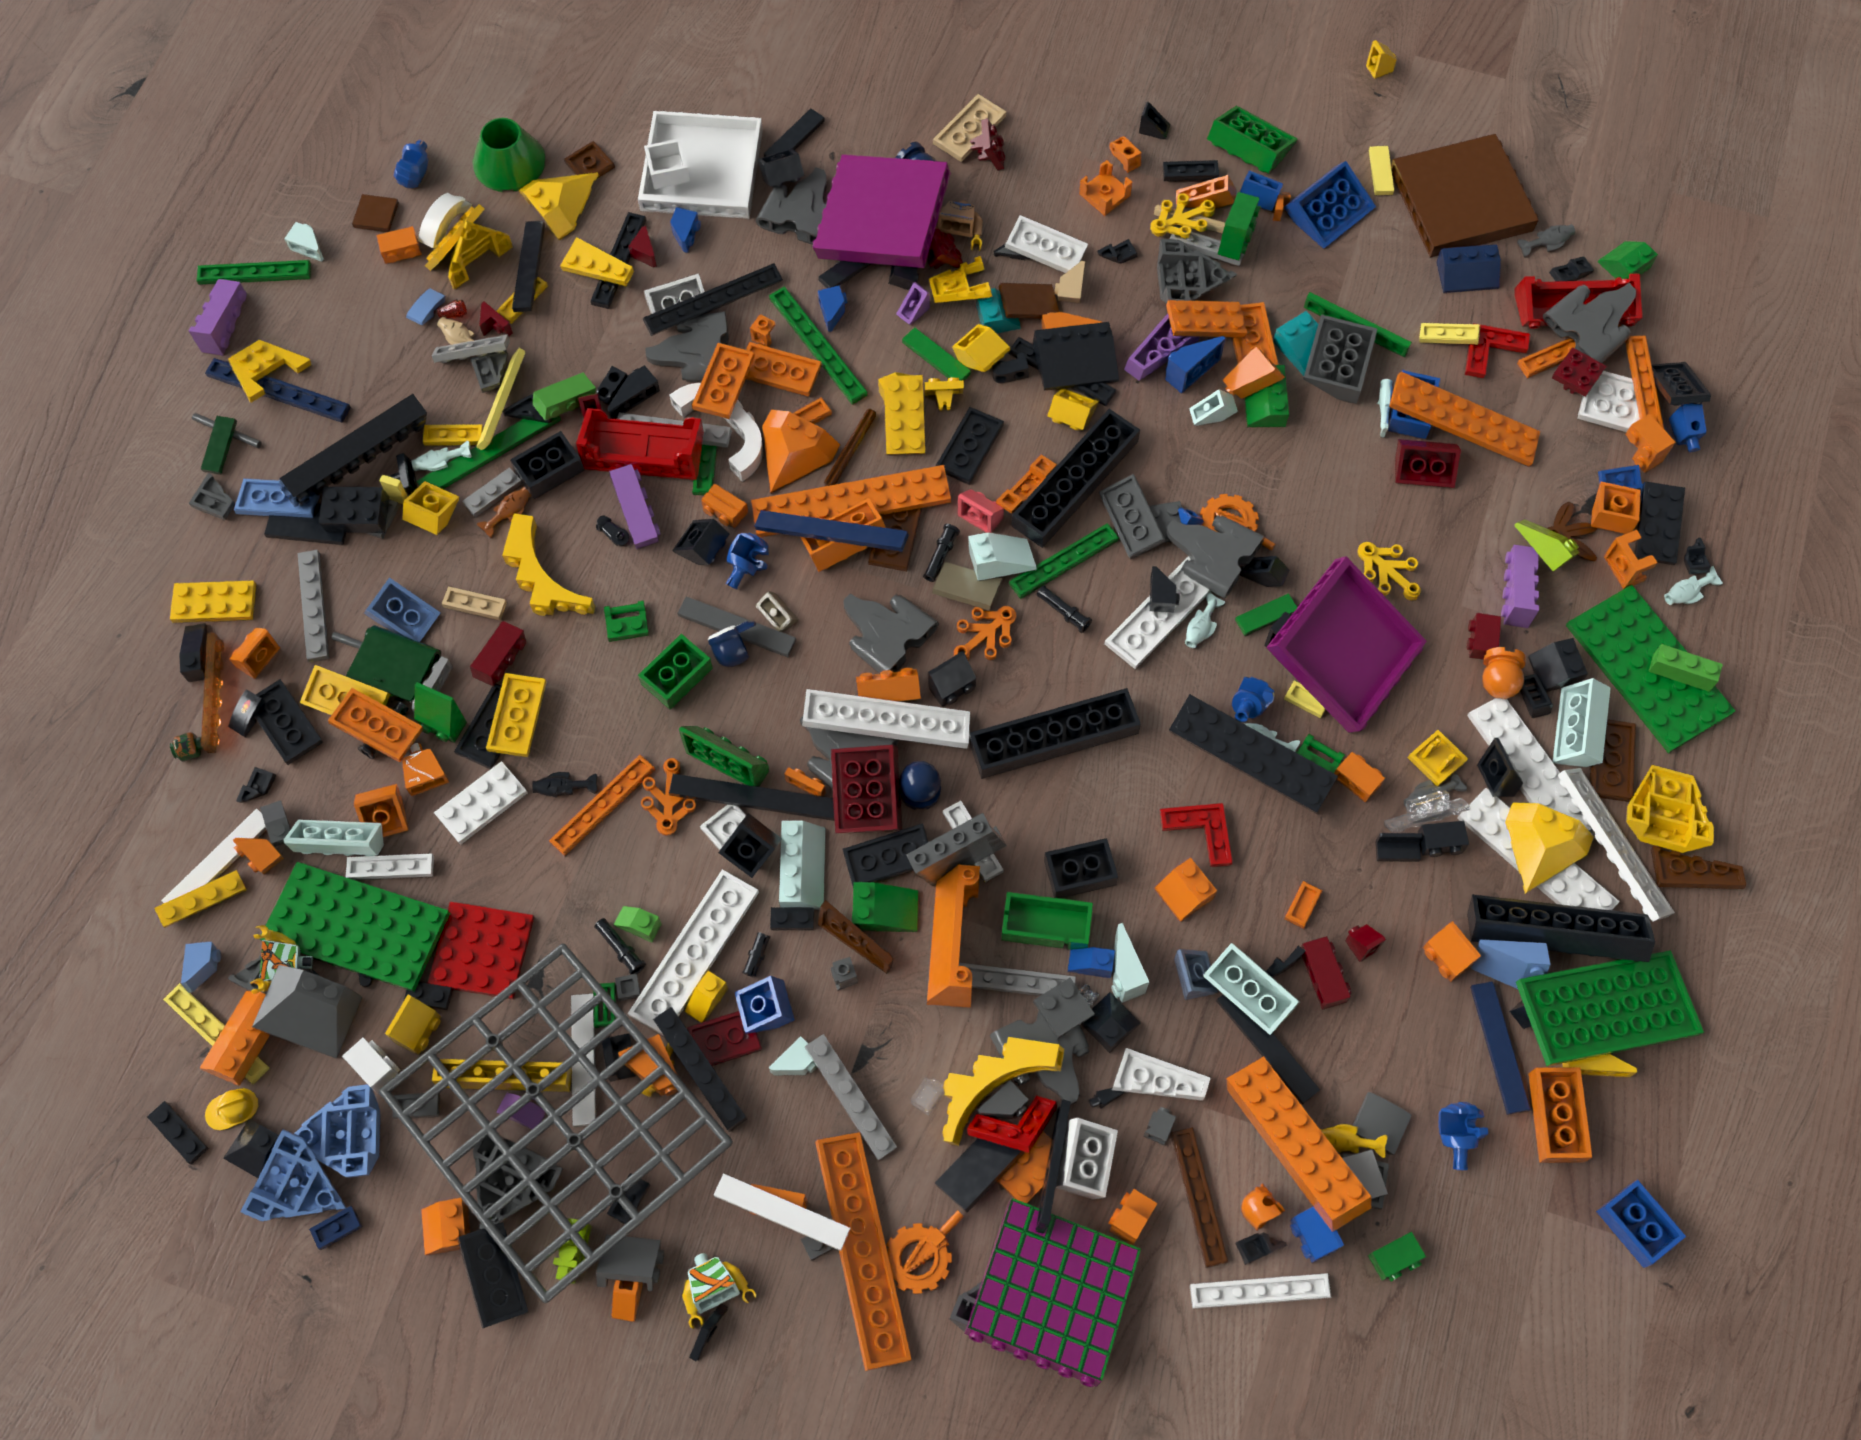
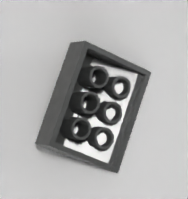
[1303,315,1377,404]

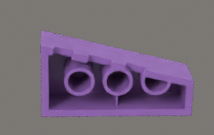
[1124,314,1200,381]
[1501,545,1539,628]

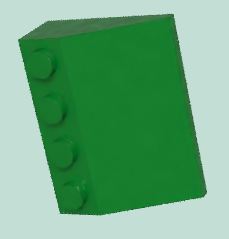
[1207,105,1298,173]
[679,726,769,787]

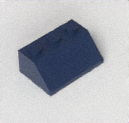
[1436,244,1501,293]

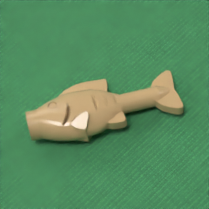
[437,317,477,356]

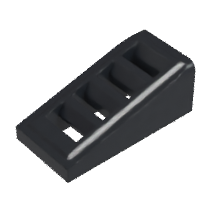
[1520,673,1553,718]

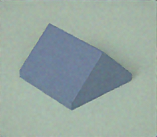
[1174,949,1218,1000]

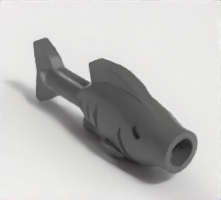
[1517,224,1575,257]
[1404,773,1467,811]

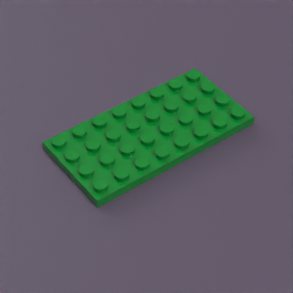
[1565,585,1736,754]
[260,862,450,992]
[1516,950,1704,1067]

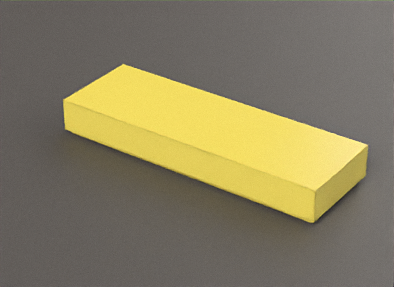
[1369,146,1394,195]
[1419,323,1480,344]

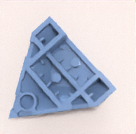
[293,1084,380,1178]
[241,1129,346,1221]

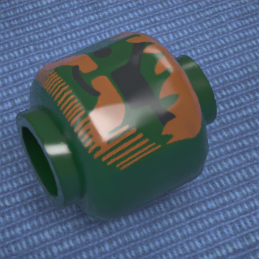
[170,732,204,762]

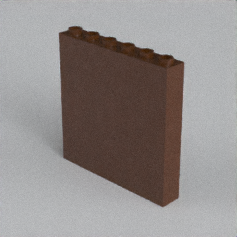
[1391,134,1539,258]

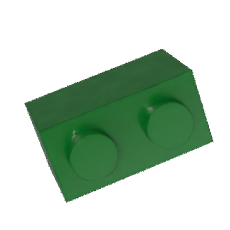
[1368,1231,1426,1282]

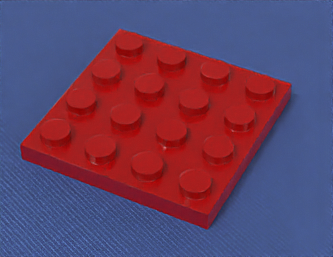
[428,901,535,1000]

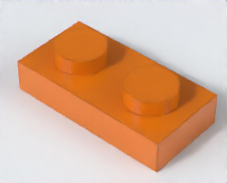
[784,767,826,797]

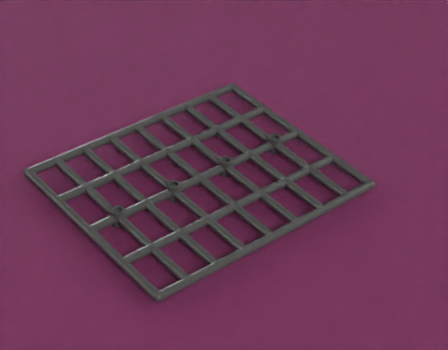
[379,944,733,1303]

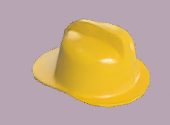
[205,1088,258,1131]

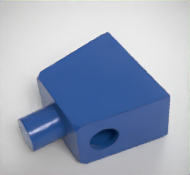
[1669,403,1706,452]

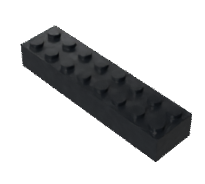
[279,394,427,507]
[1011,408,1140,548]
[969,688,1141,779]
[1169,694,1338,814]
[1467,894,1655,962]

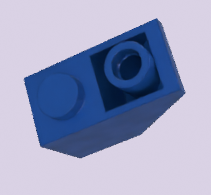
[670,207,701,253]

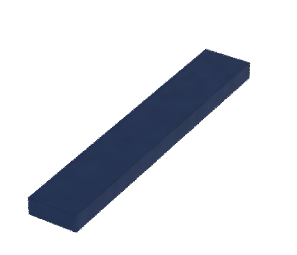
[1470,981,1530,1115]

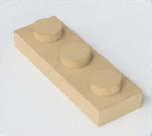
[442,586,507,620]

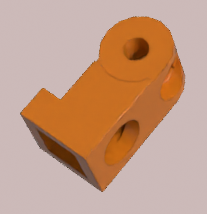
[1109,136,1141,173]

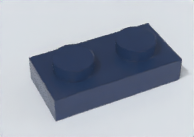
[309,1206,362,1250]

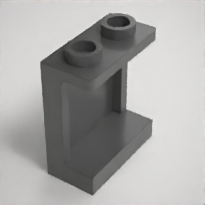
[596,1235,664,1291]

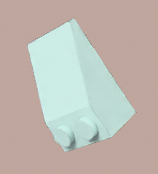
[968,532,1036,581]
[1111,923,1149,1003]

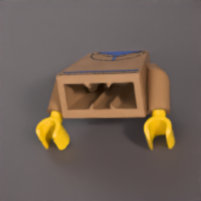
[936,200,983,251]

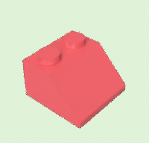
[958,489,1004,533]

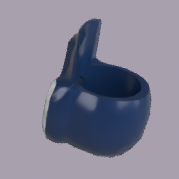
[708,621,756,667]

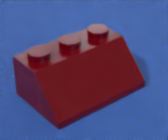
[1395,439,1461,488]

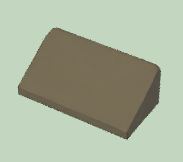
[755,591,799,633]

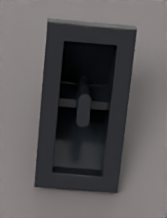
[1139,101,1171,140]

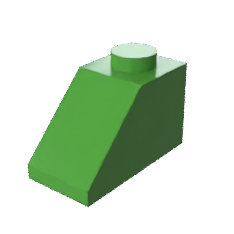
[614,906,662,943]

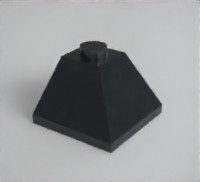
[1477,738,1523,797]
[1081,992,1141,1053]
[223,1119,279,1178]

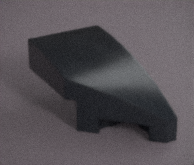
[1097,239,1138,264]
[1684,538,1711,575]
[236,767,276,803]
[1266,945,1305,978]
[1235,1232,1287,1265]

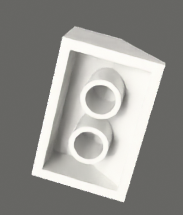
[644,274,705,314]

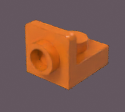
[750,315,776,347]

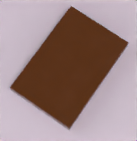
[998,283,1059,319]

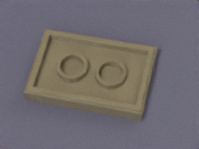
[932,562,1002,611]

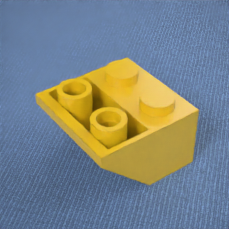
[952,324,1011,372]

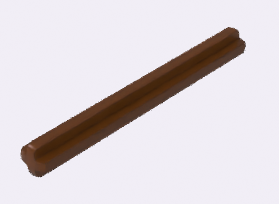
[824,408,876,486]

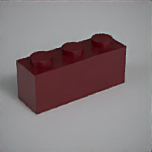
[470,621,526,687]
[1301,936,1352,1010]

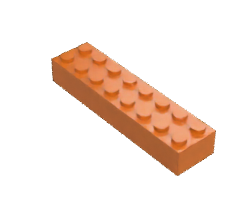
[1226,1056,1371,1232]

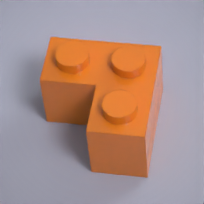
[1625,413,1675,473]
[1109,1189,1157,1245]

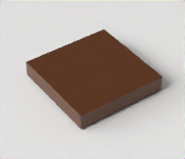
[564,141,615,179]
[352,194,399,232]

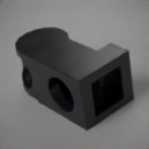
[992,352,1029,383]
[596,366,628,405]

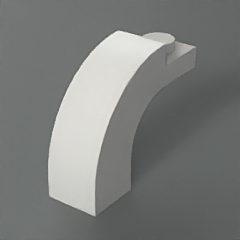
[418,193,472,248]

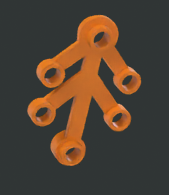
[954,606,1016,660]
[641,758,696,836]

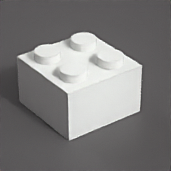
[644,138,690,189]
[342,1038,401,1096]

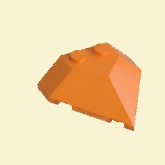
[762,410,840,494]

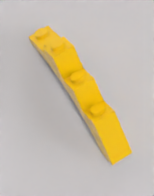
[502,513,595,616]
[943,1037,1065,1146]

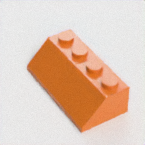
[800,498,886,572]
[200,991,270,1086]

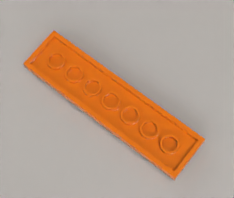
[1389,372,1540,467]

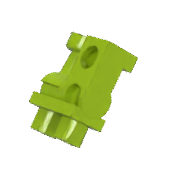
[553,1218,592,1284]

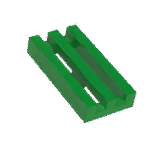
[593,982,617,1028]

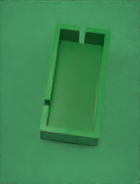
[1001,892,1093,950]

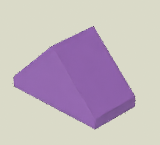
[896,282,930,325]
[496,1092,546,1129]

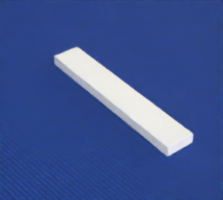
[161,809,267,903]
[571,994,596,1127]
[714,1174,850,1251]
[1190,1273,1331,1309]

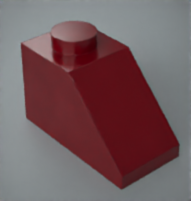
[1345,924,1386,962]

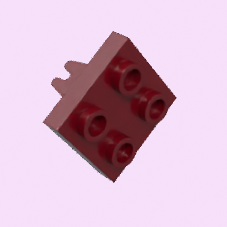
[970,118,1006,171]
[928,228,963,269]
[1552,347,1607,397]

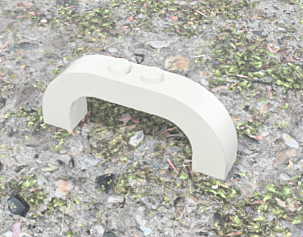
[669,383,763,482]

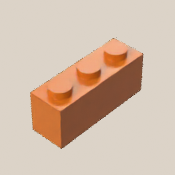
[856,668,921,702]

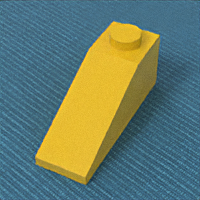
[1562,1054,1637,1077]

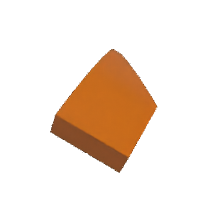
[1273,192,1291,221]

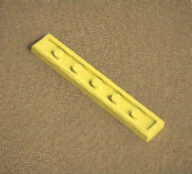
[476,348,525,450]
[163,983,270,1085]

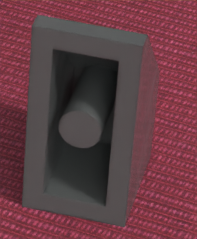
[260,800,291,847]
[977,1080,1029,1119]

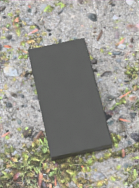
[1099,474,1166,560]

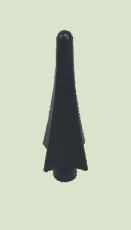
[1089,1088,1126,1109]

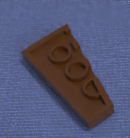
[1651,846,1746,889]
[818,900,894,974]

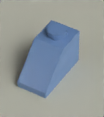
[181,942,221,993]

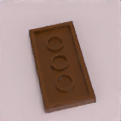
[868,508,922,572]
[1589,719,1636,802]

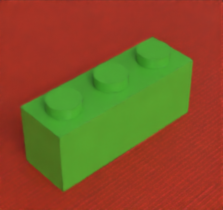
[533,372,596,421]
[1649,644,1723,692]

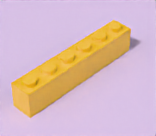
[432,1059,572,1092]

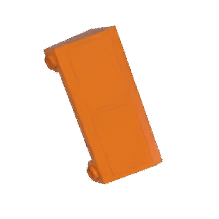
[927,865,980,1008]

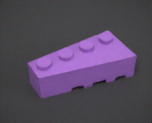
[189,279,246,355]
[609,464,661,549]

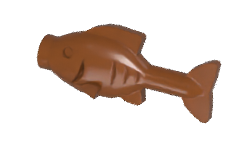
[477,487,531,538]

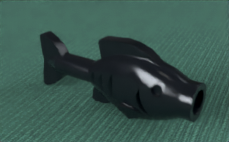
[532,772,597,798]

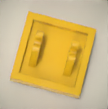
[924,377,964,411]
[1407,730,1468,786]

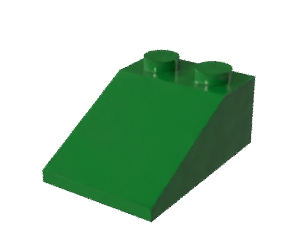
[414,682,467,743]
[852,882,918,932]

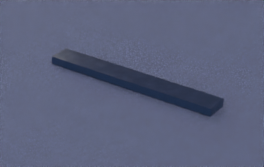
[205,358,351,423]
[754,510,909,552]

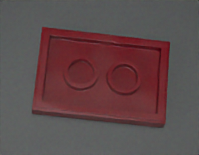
[687,1011,762,1066]

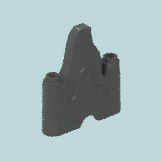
[756,167,827,245]
[1543,283,1636,363]
[645,311,729,382]
[1166,515,1265,599]
[843,593,939,674]
[800,716,899,789]
[990,1011,1090,1105]

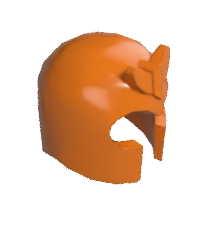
[1241,1183,1286,1231]

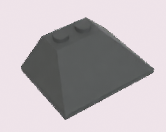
[252,965,362,1058]

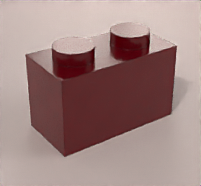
[1466,613,1501,660]

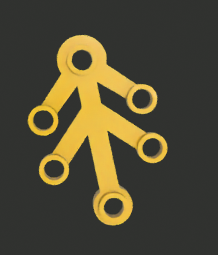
[1150,193,1215,239]
[1357,542,1421,601]

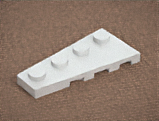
[1112,1048,1210,1101]

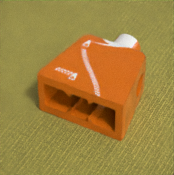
[402,743,449,796]

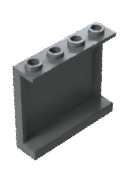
[906,813,1007,886]

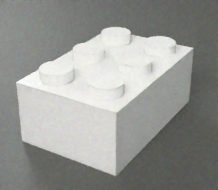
[1056,1118,1118,1200]

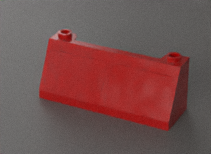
[1514,274,1642,329]
[576,408,704,480]

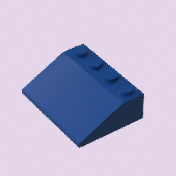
[1284,161,1376,248]

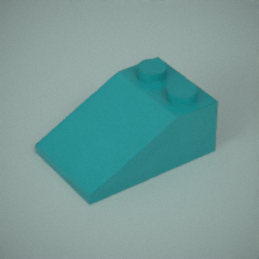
[1273,311,1318,376]

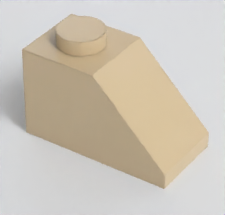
[1054,261,1085,303]

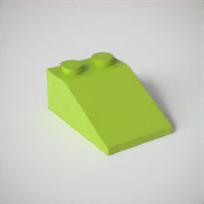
[1514,520,1580,571]

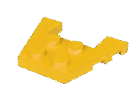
[929,256,992,303]
[228,340,311,403]

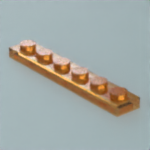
[201,633,224,753]

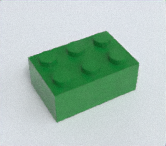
[1217,192,1261,261]
[638,633,713,710]

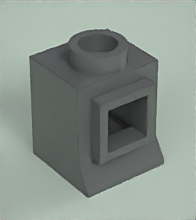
[831,957,858,990]
[1143,1107,1176,1145]

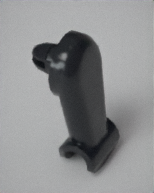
[596,515,629,546]

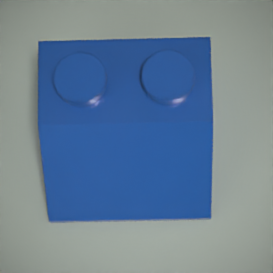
[735,976,795,1034]
[1290,1207,1344,1263]

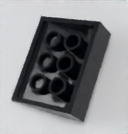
[1033,322,1119,391]

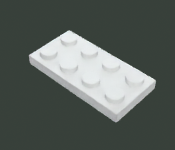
[1005,215,1088,273]
[434,761,528,845]

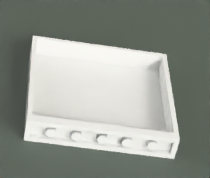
[638,111,763,219]

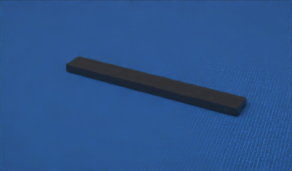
[643,263,783,336]
[669,774,834,821]

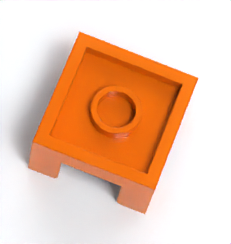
[1079,160,1133,216]
[1603,530,1657,589]

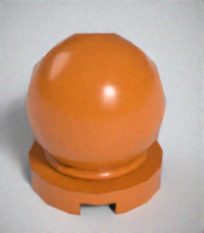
[1482,647,1526,699]

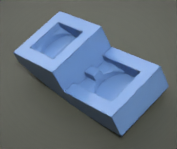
[406,288,445,325]

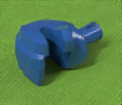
[394,140,429,188]
[726,533,769,590]
[1232,677,1275,722]
[1439,1102,1488,1170]

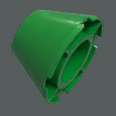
[473,118,545,192]

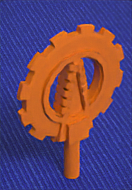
[1200,494,1276,551]
[886,1210,964,1294]

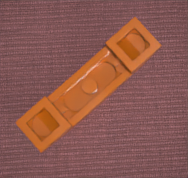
[996,454,1057,514]

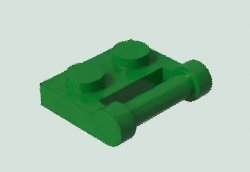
[604,600,649,642]
[1297,734,1345,773]

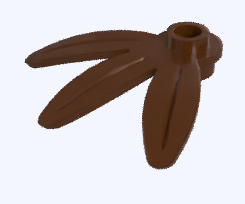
[1547,502,1597,561]

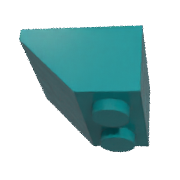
[976,288,1021,333]

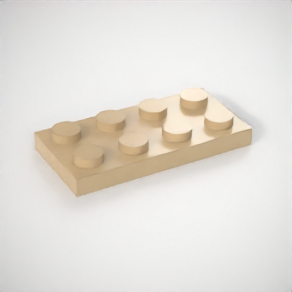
[933,94,1006,162]

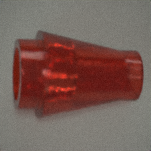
[437,299,467,318]

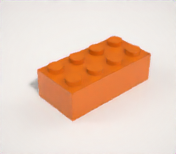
[1528,1067,1592,1163]

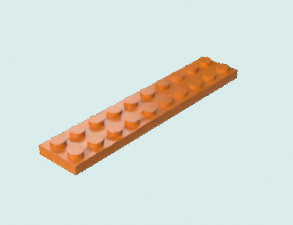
[751,465,951,537]
[815,1132,912,1371]

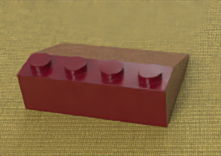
[831,745,902,834]

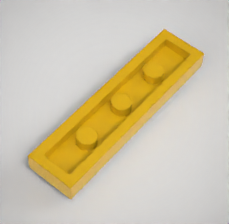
[154,870,247,928]

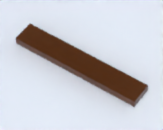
[1170,1127,1228,1268]

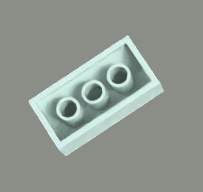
[1553,678,1610,767]
[284,820,384,856]
[779,821,826,910]
[1203,943,1300,1035]

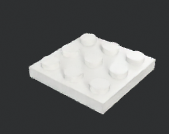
[1577,371,1640,432]

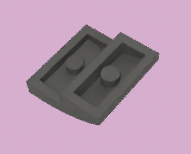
[1352,1092,1412,1155]

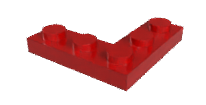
[1465,323,1530,378]
[1160,803,1232,867]
[967,1096,1057,1153]

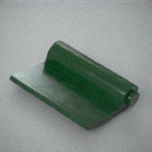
[346,625,441,702]

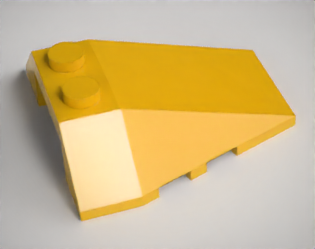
[1626,765,1714,853]

